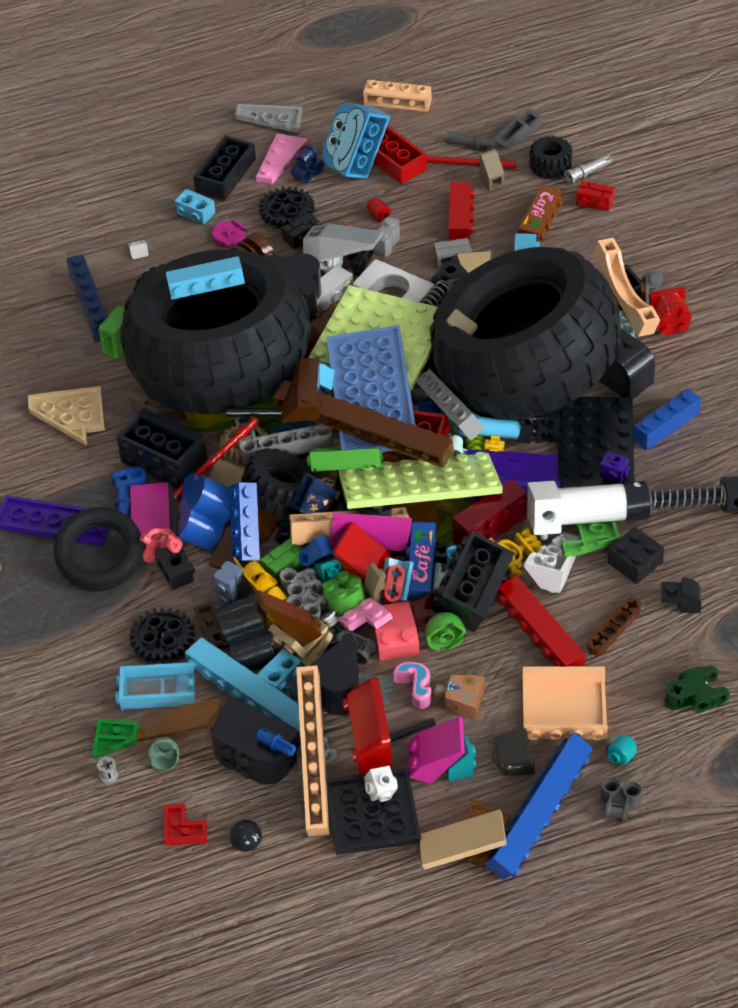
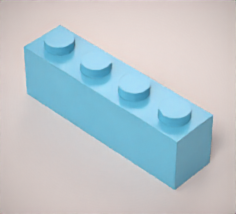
[166,256,245,299]

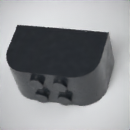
[599,329,655,399]
[210,696,301,785]

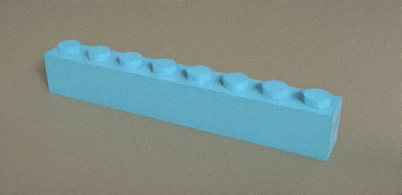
[185,637,301,741]

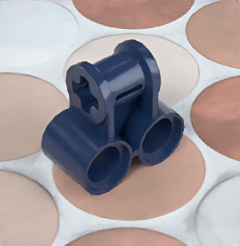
[291,145,325,183]

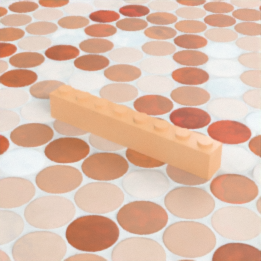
[296,666,330,836]

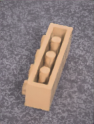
[363,80,432,112]

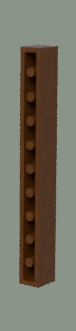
[273,380,454,468]

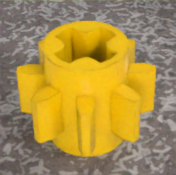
[484,435,505,452]

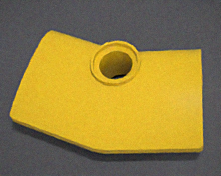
[233,557,288,601]

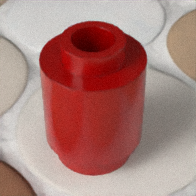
[366,198,391,222]

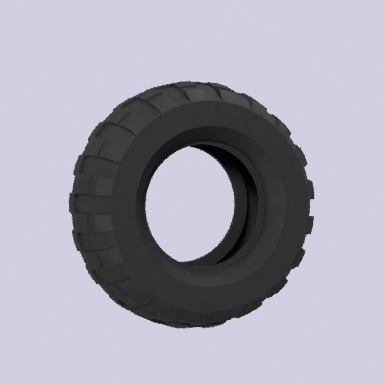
[430,247,621,420]
[120,249,311,414]

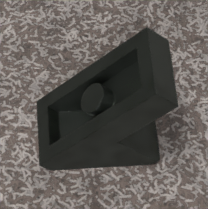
[348,249,374,276]

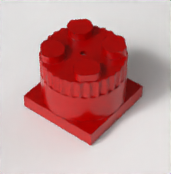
[649,286,692,336]

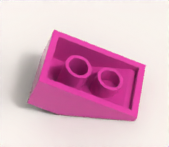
[407,717,465,784]

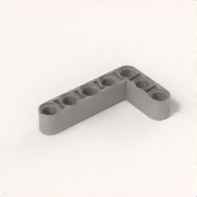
[235,417,334,464]

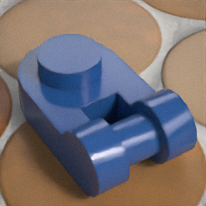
[111,467,146,492]

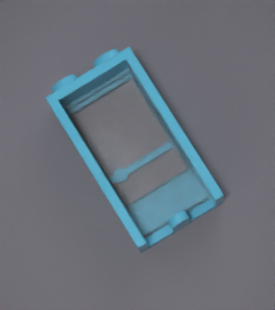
[115,662,195,711]

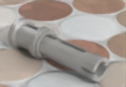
[564,154,612,184]

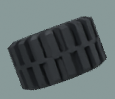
[530,136,572,179]

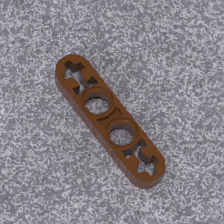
[588,598,641,656]

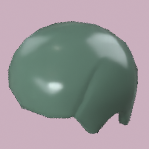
[148,737,180,771]

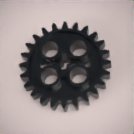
[259,186,315,229]
[129,607,195,664]

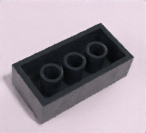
[193,135,256,200]

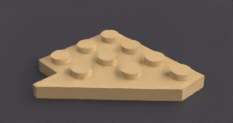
[28,386,105,445]

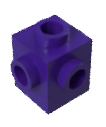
[599,451,631,484]

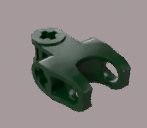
[664,666,730,712]

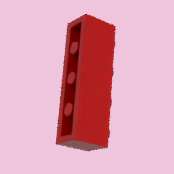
[449,182,474,242]

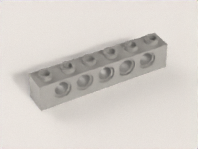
[416,369,485,440]

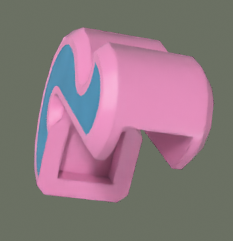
[393,662,432,709]

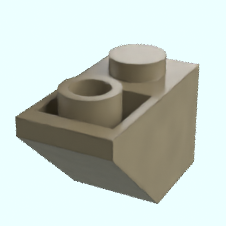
[480,149,504,192]

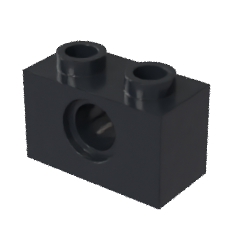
[155,547,195,591]

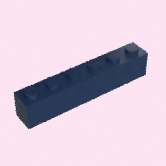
[66,254,107,343]

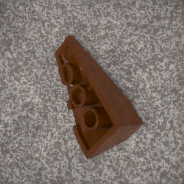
[256,590,322,647]

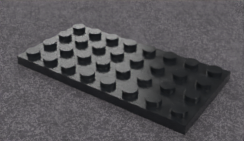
[558,396,635,488]

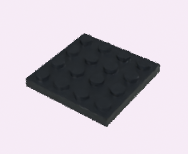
[326,767,421,855]

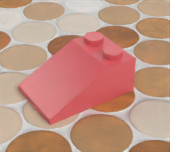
[373,601,419,661]

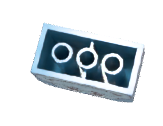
[322,103,391,179]

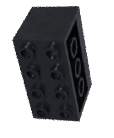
[117,408,208,488]
[432,531,515,632]

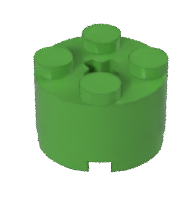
[322,570,367,617]

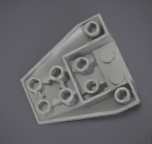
[303,223,383,263]

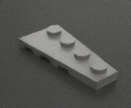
[235,104,303,133]

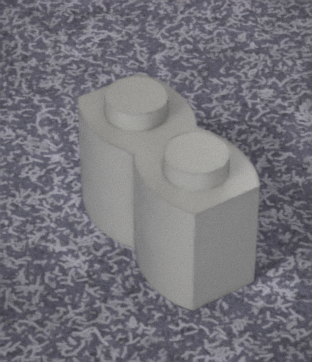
[374,217,400,257]

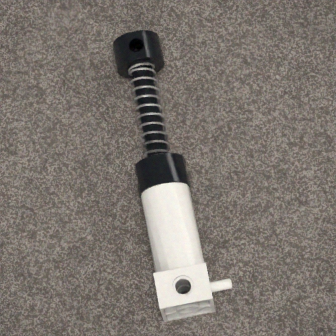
[527,476,738,540]

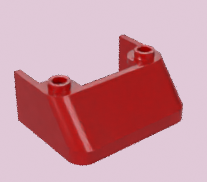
[343,677,392,774]

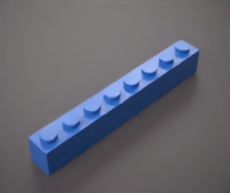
[484,732,593,880]

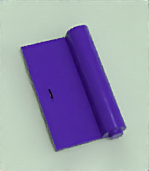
[467,449,560,492]

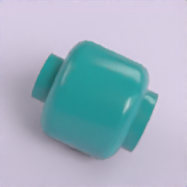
[606,734,637,766]

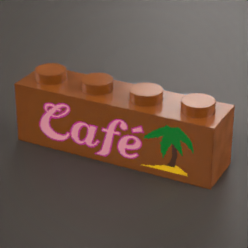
[518,185,564,241]

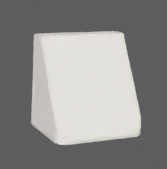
[128,240,149,259]

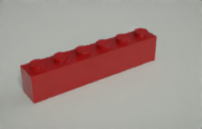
[496,576,586,667]

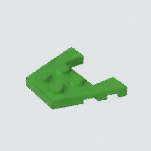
[562,521,620,559]

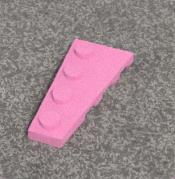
[256,134,309,184]

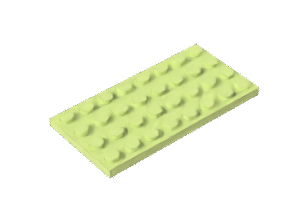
[338,452,502,509]

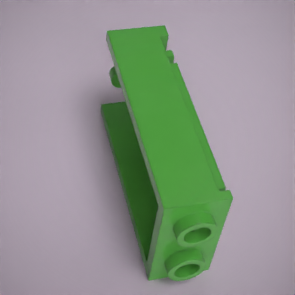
[307,447,383,472]

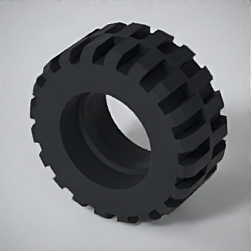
[241,448,317,517]

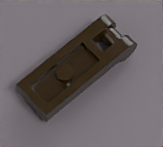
[193,602,229,649]

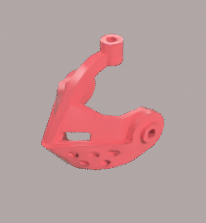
[140,528,183,563]

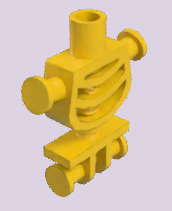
[489,528,542,578]

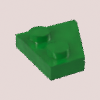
[92,719,140,759]

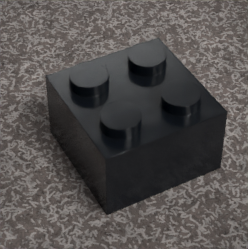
[608,527,664,584]

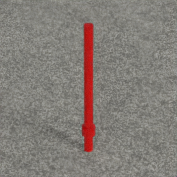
[427,156,517,168]
[172,416,259,500]

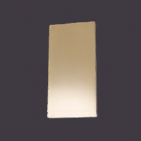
[420,809,507,870]

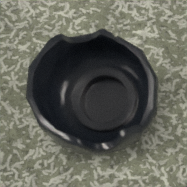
[230,819,262,852]

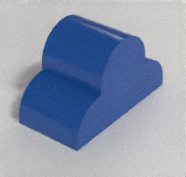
[178,473,230,552]

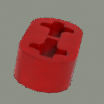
[381,565,405,602]

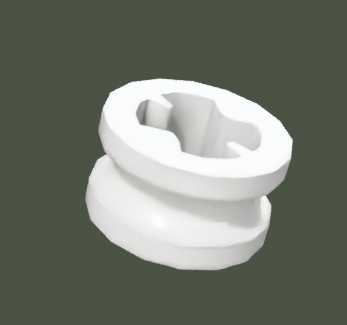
[320,611,339,628]

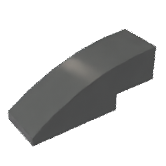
[494,109,543,149]

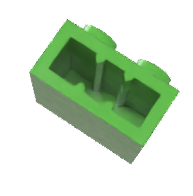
[98,306,125,359]

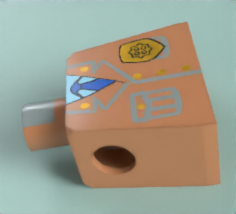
[435,675,484,719]

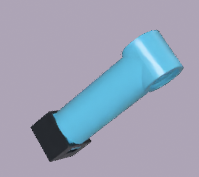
[458,413,534,444]

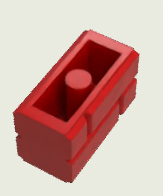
[576,180,615,212]

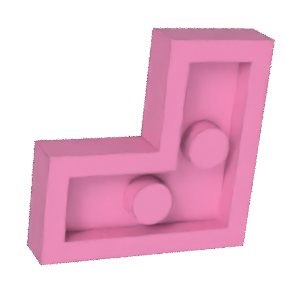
[338,597,393,631]

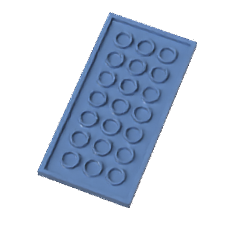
[326,325,416,452]

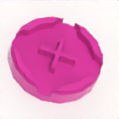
[212,220,246,248]

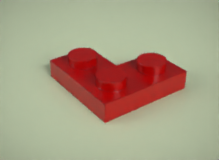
[164,804,208,846]

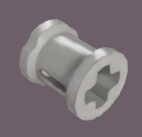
[97,757,118,784]

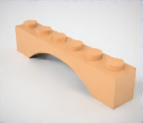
[592,238,660,337]

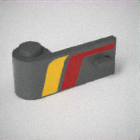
[641,270,664,305]

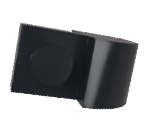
[661,577,701,613]

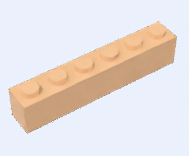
[289,507,408,545]

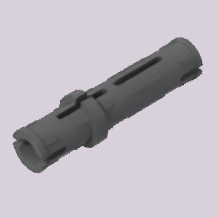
[445,131,496,150]

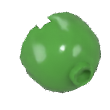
[425,612,466,651]

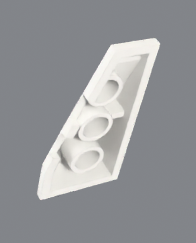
[524,532,580,593]

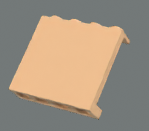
[523,667,608,740]

